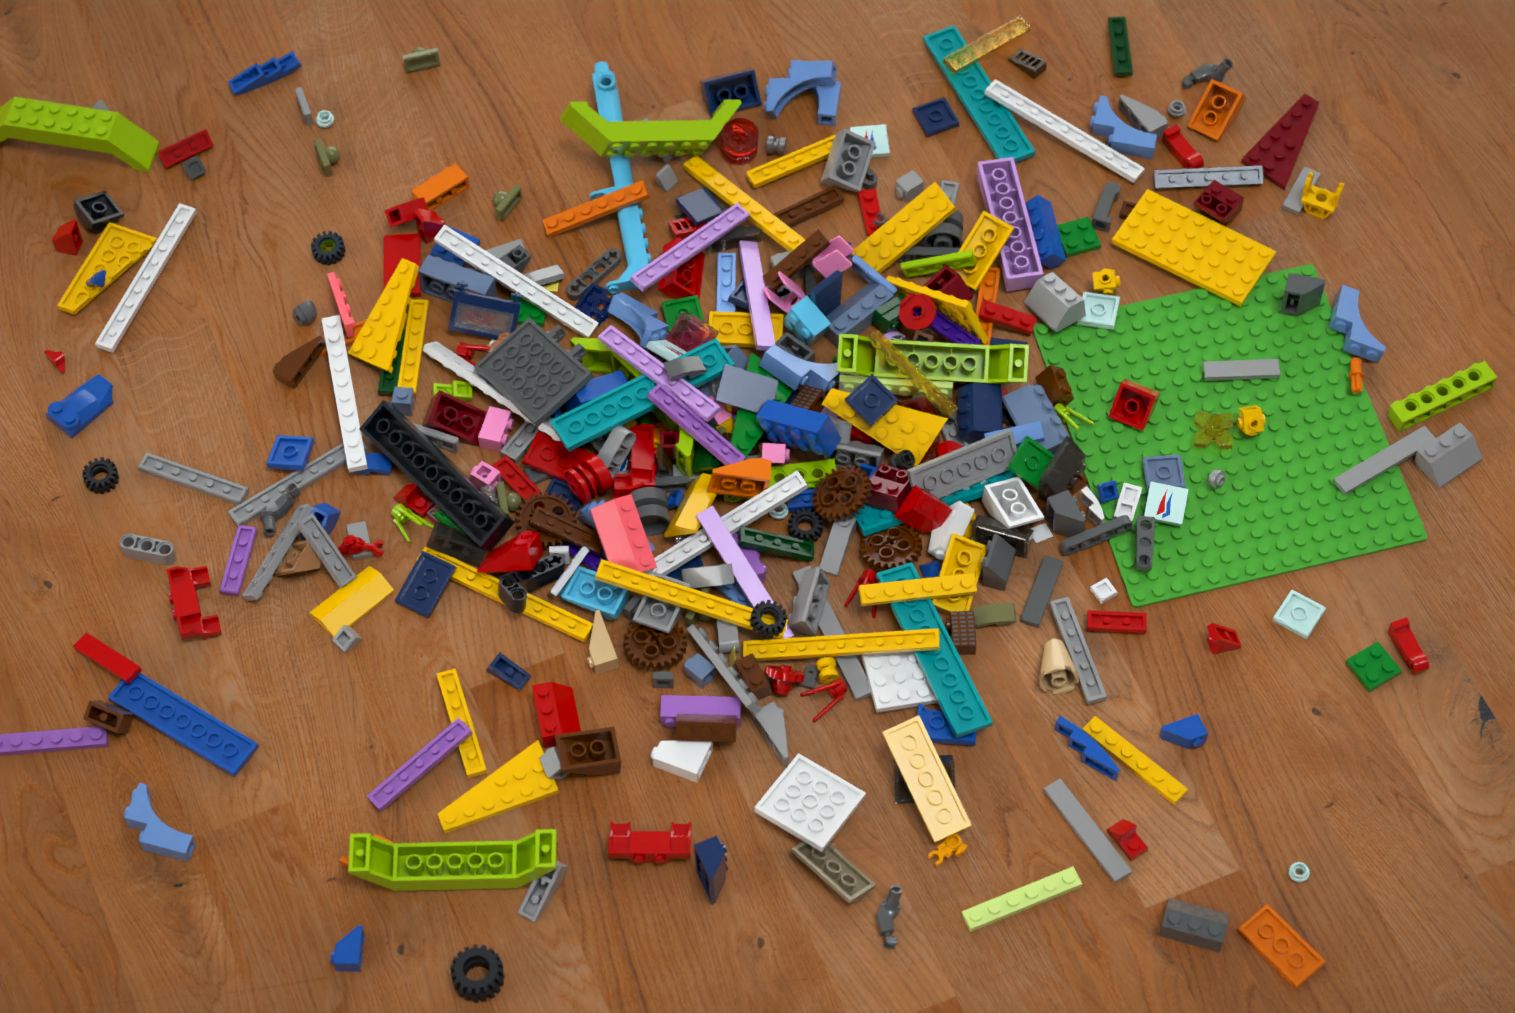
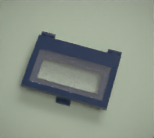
[449,280,522,339]

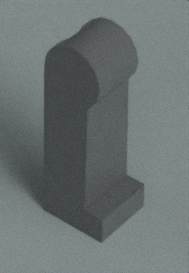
[1092,182,1120,233]
[1135,516,1155,571]

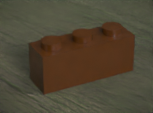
[676,714,737,742]

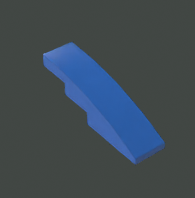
[228,51,302,95]
[1055,715,1120,781]

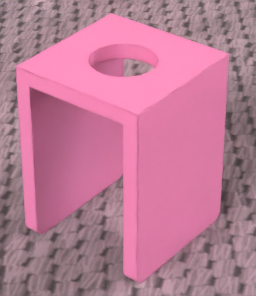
[812,236,854,278]
[763,271,806,313]

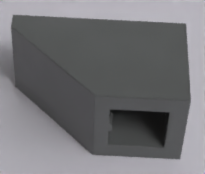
[499,244,531,288]

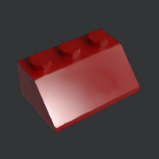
[658,237,705,300]
[532,682,581,748]

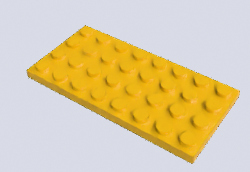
[1111,189,1276,307]

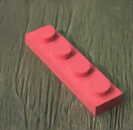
[327,272,356,338]

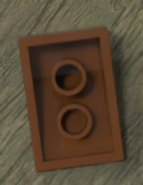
[555,727,621,776]

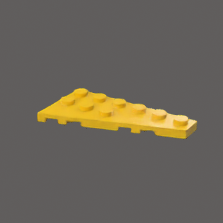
[57,222,158,315]
[348,258,419,374]
[886,275,989,345]
[822,388,949,466]
[438,740,559,834]

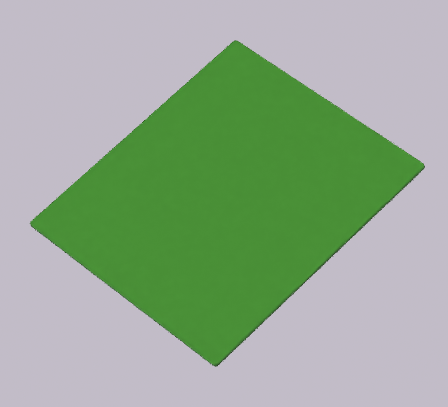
[1033,264,1427,608]

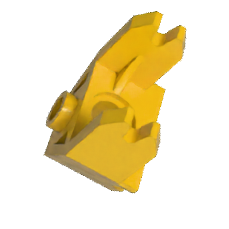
[1301,172,1345,219]

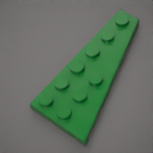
[729,352,793,460]

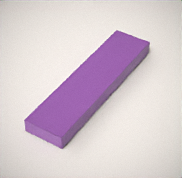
[219,525,258,597]

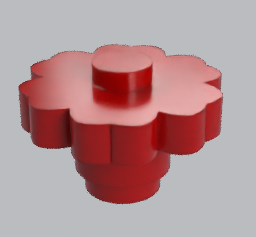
[764,665,805,695]

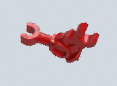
[337,535,384,557]

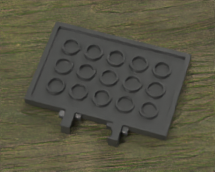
[474,318,594,427]

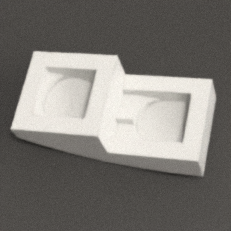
[1114,483,1142,522]
[1080,486,1104,526]

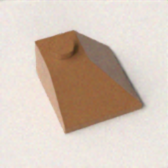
[273,540,323,577]

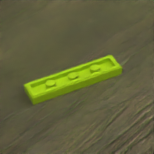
[901,250,977,278]

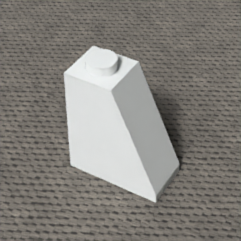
[928,501,974,560]
[651,740,713,783]

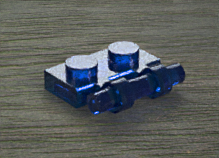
[574,283,615,326]

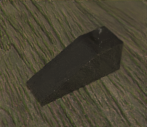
[706,225,761,254]
[426,521,487,567]

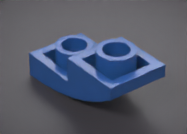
[353,453,392,475]

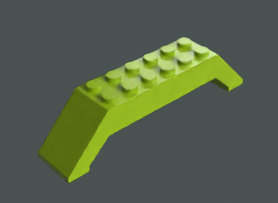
[0,97,160,172]
[560,100,741,158]
[837,334,1029,385]
[570,338,699,478]
[348,829,557,891]

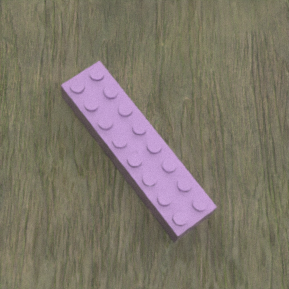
[977,157,1044,292]

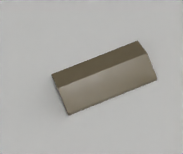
[791,841,876,904]

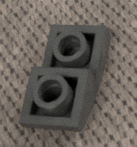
[663,356,707,382]

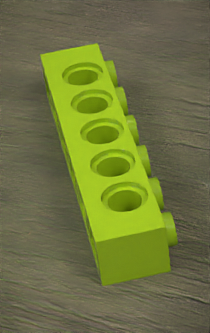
[1387,361,1497,432]
[723,459,837,503]

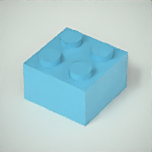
[783,296,831,347]

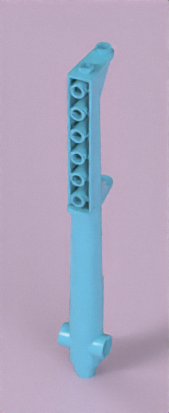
[590,61,652,294]

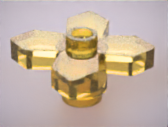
[1194,411,1233,449]

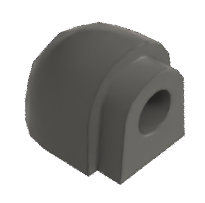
[292,300,317,325]

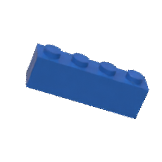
[1025,195,1066,270]

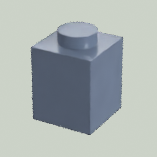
[392,387,415,416]
[684,653,716,689]

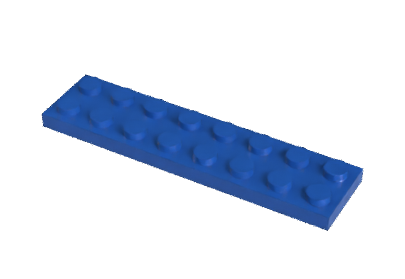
[107,673,259,777]

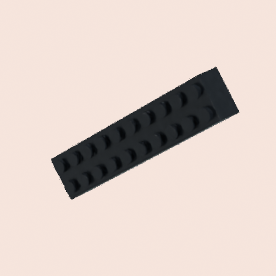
[359,400,515,551]

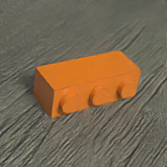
[411,163,470,211]

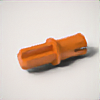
[1349,358,1364,394]

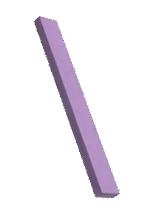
[630,203,750,292]
[738,241,776,351]
[598,325,721,422]
[696,505,794,639]

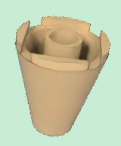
[1039,639,1079,694]

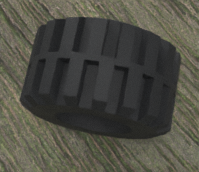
[450,945,505,1003]

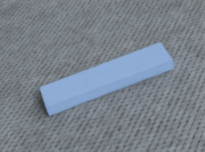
[717,253,736,312]

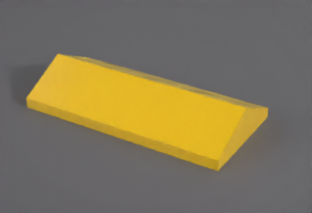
[953,211,1015,291]
[664,473,717,537]
[932,533,987,615]
[309,566,394,638]

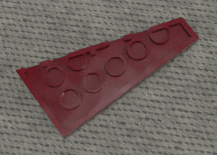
[1241,93,1319,191]

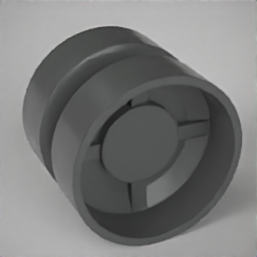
[924,210,964,248]
[630,487,670,536]

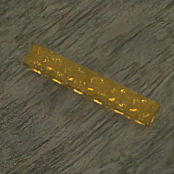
[942,15,1031,73]
[868,330,959,417]

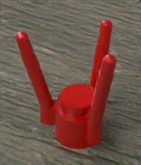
[456,342,491,366]
[844,569,878,618]
[801,678,847,722]

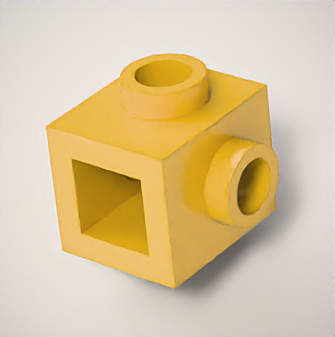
[1092,269,1121,296]
[1237,405,1266,436]

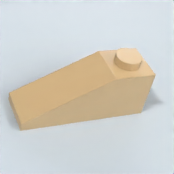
[587,610,619,675]

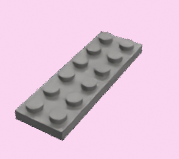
[907,429,1017,498]

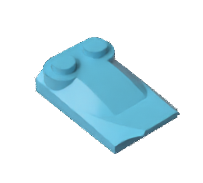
[558,566,631,620]

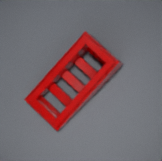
[669,217,707,240]

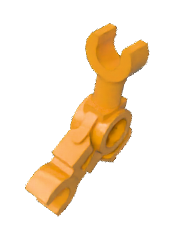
[928,833,967,868]

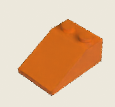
[1187,79,1246,141]
[707,458,772,498]

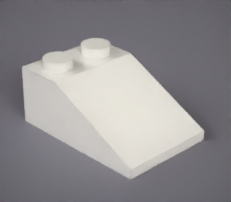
[982,477,1044,529]

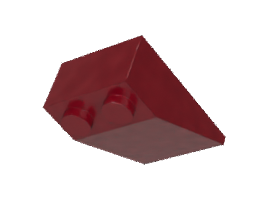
[422,390,487,447]

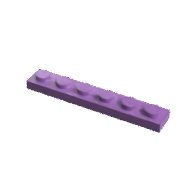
[646,383,746,466]
[367,718,473,812]
[0,726,108,756]

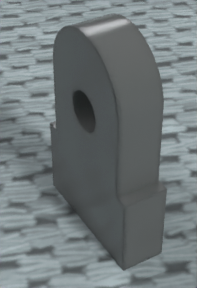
[799,665,818,689]

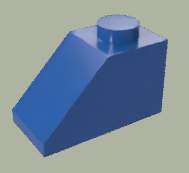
[301,503,341,541]
[1160,714,1208,749]
[331,925,365,972]

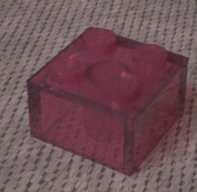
[666,312,719,352]

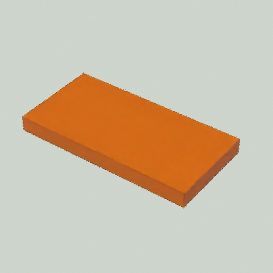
[1237,904,1326,990]

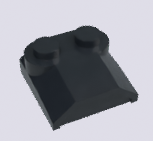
[73,190,124,232]

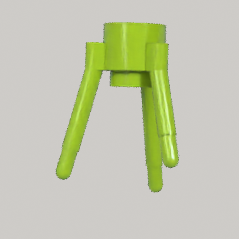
[1053,403,1094,440]
[391,503,434,542]

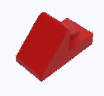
[393,484,435,518]
[1207,623,1242,654]
[1107,819,1148,861]

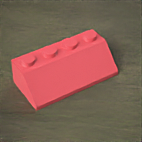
[590,494,657,573]

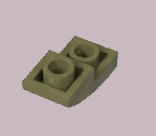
[973,603,1017,628]

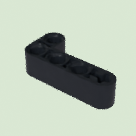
[498,553,565,613]

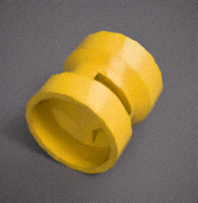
[816,657,839,684]

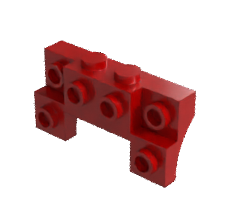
[614,424,658,495]
[167,566,222,640]
[608,821,692,864]

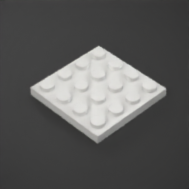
[861,651,938,713]
[754,753,866,852]

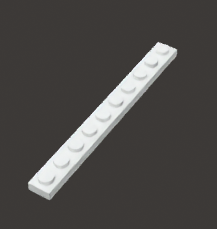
[985,79,1145,183]
[95,203,197,353]
[434,225,599,338]
[322,315,368,473]
[423,341,561,442]
[646,471,808,576]

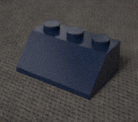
[700,68,762,117]
[958,382,1003,444]
[694,835,728,905]

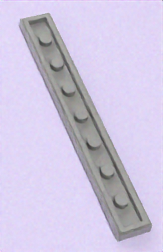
[228,443,368,527]
[792,566,872,701]

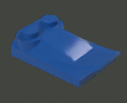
[45,374,114,439]

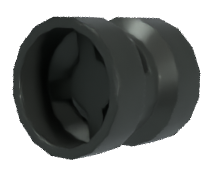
[888,449,915,470]

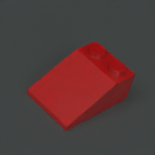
[477,530,544,573]

